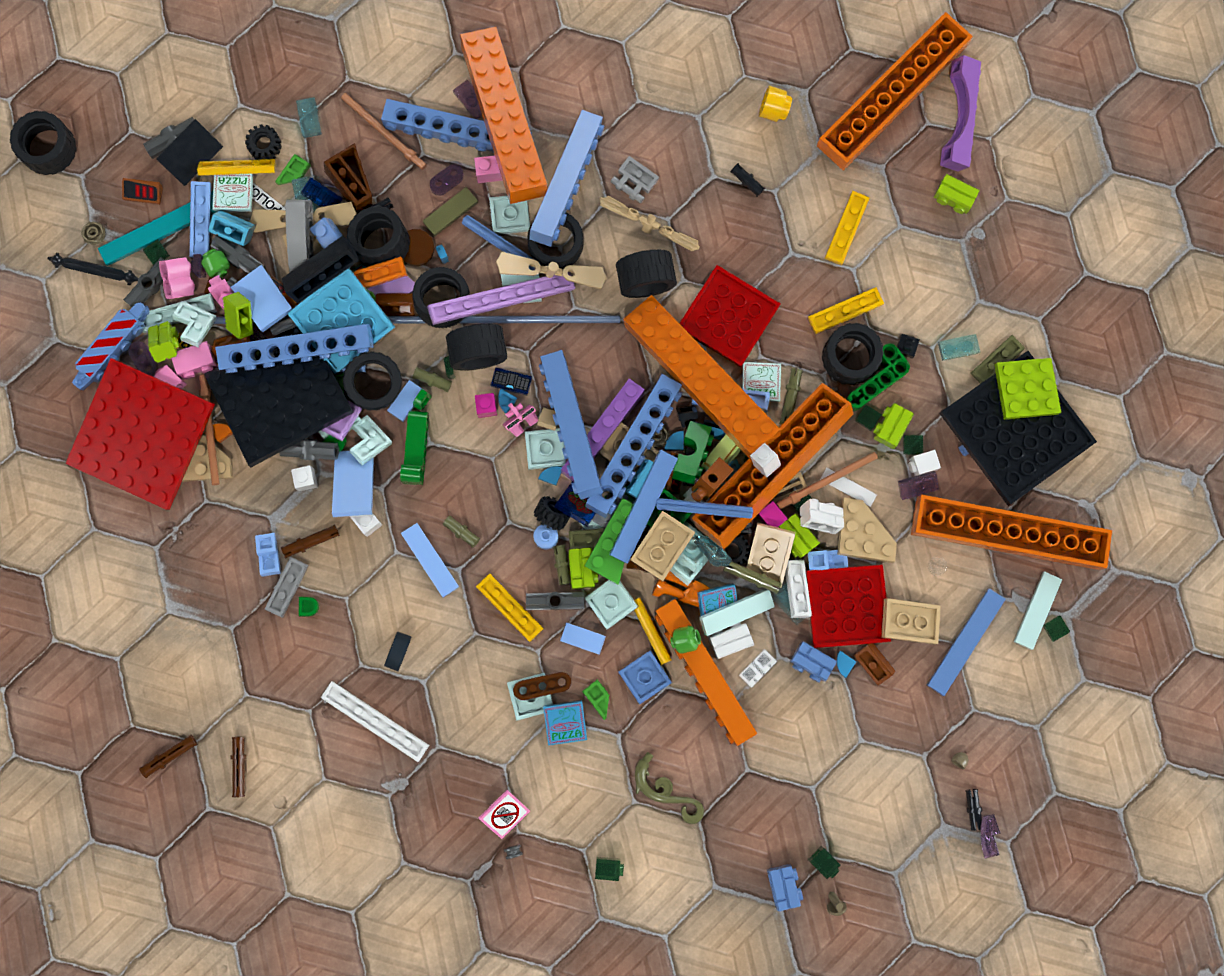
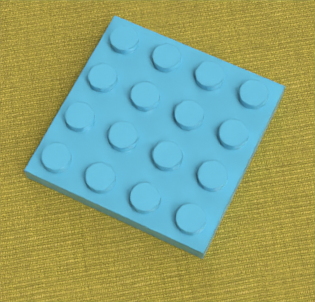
[287,268,395,374]

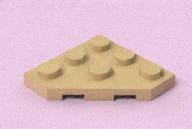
[182,434,232,482]
[837,498,897,563]

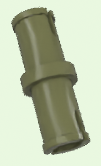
[412,367,452,392]
[443,515,480,548]
[553,545,571,585]

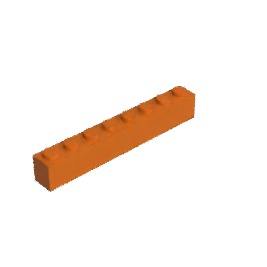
[654,599,757,746]

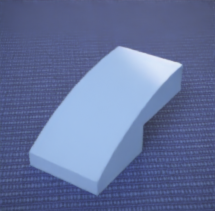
[255,533,281,577]
[808,550,848,570]
[560,623,606,655]

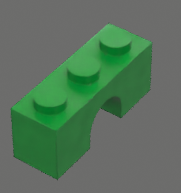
[672,421,714,485]

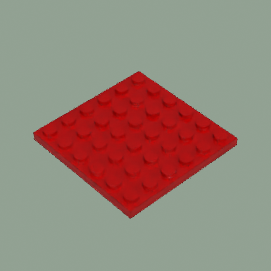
[65,358,215,510]

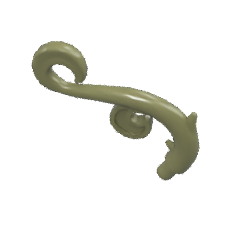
[635,752,704,824]

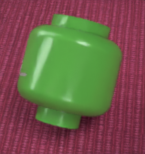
[201,249,230,278]
[670,626,701,654]

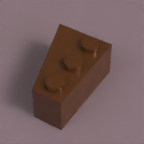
[324,143,372,213]

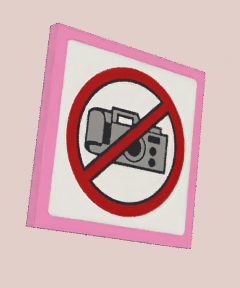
[479,790,530,839]

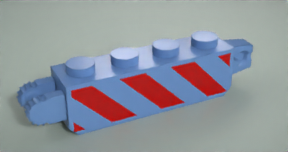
[72,302,150,391]

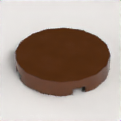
[403,229,435,267]

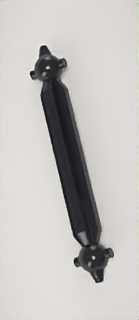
[47,253,139,285]

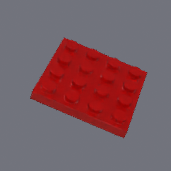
[679,265,781,367]
[806,565,891,648]

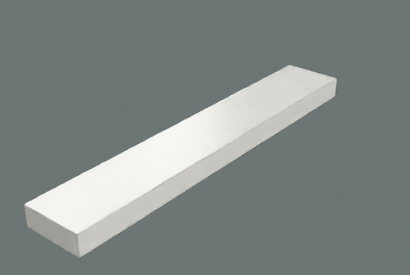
[321,681,430,762]

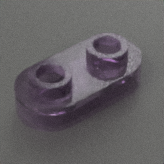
[430,164,464,196]
[128,341,158,376]

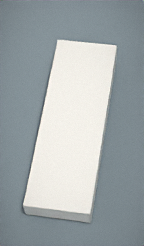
[785,560,812,618]

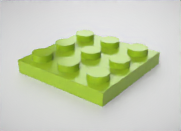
[994,358,1061,420]

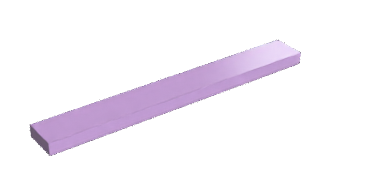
[427,272,575,325]

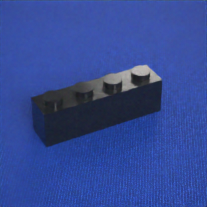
[281,236,359,304]

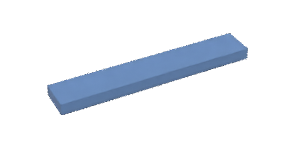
[609,450,678,564]
[927,588,1006,696]

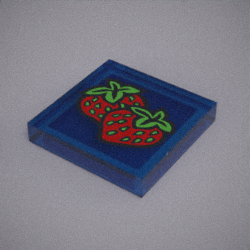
[554,481,596,527]

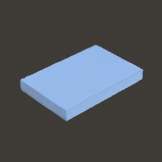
[231,265,293,332]

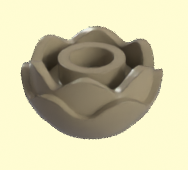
[81,222,106,245]
[645,426,669,448]

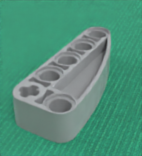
[285,199,313,273]

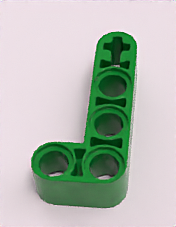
[846,344,910,412]
[400,411,429,485]

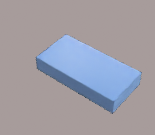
[387,380,422,422]

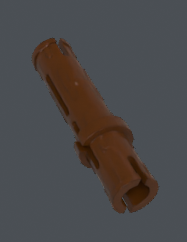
[281,524,340,559]
[139,734,198,778]
[230,737,246,797]

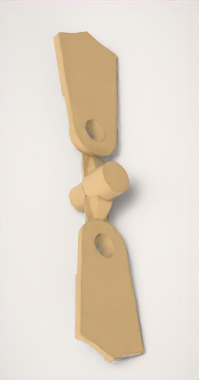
[599,196,700,251]
[249,202,357,233]
[496,252,607,289]

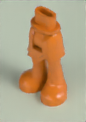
[652,571,710,607]

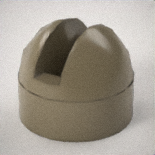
[951,752,969,769]

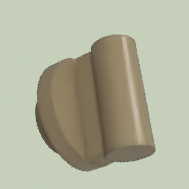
[827,892,847,916]

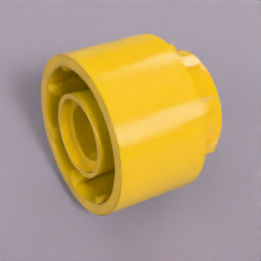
[759,85,792,122]

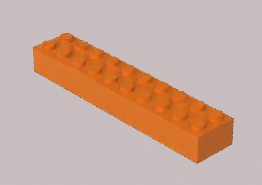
[817,12,973,171]
[460,27,547,204]
[623,295,781,461]
[692,383,854,550]
[911,495,1113,570]

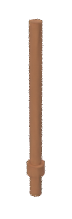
[341,93,427,170]
[199,375,220,485]
[776,452,878,509]

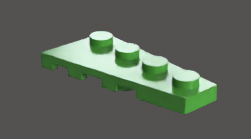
[584,498,633,585]

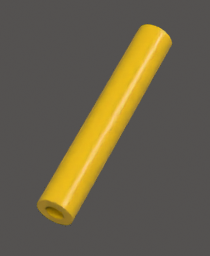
[634,598,672,665]

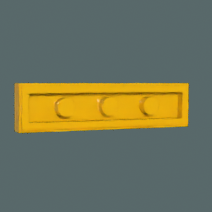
[197,159,276,175]
[825,191,870,266]
[808,287,884,335]
[476,573,543,642]

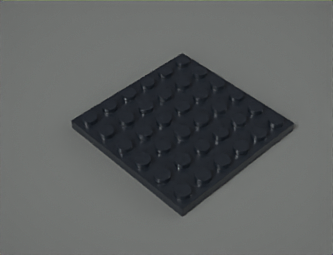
[204,327,354,468]
[939,351,1097,506]

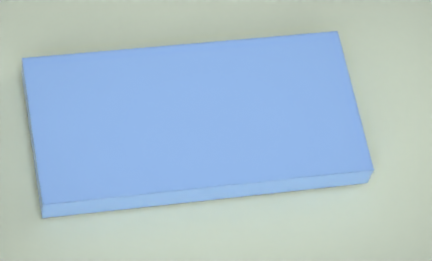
[332,451,374,517]

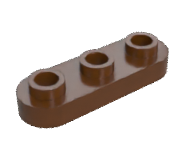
[513,672,571,700]

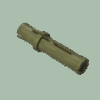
[779,368,803,425]
[723,559,782,594]

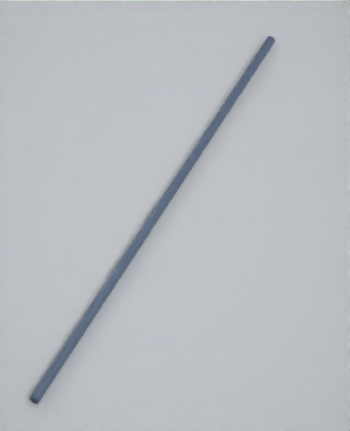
[214,316,620,324]

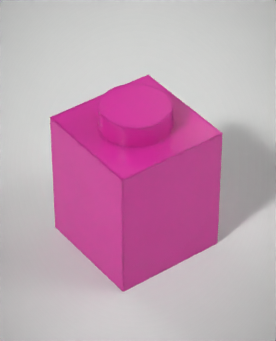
[475,393,497,418]
[757,501,787,528]

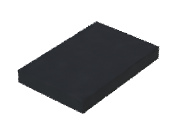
[156,119,223,186]

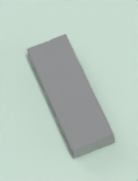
[265,557,309,618]

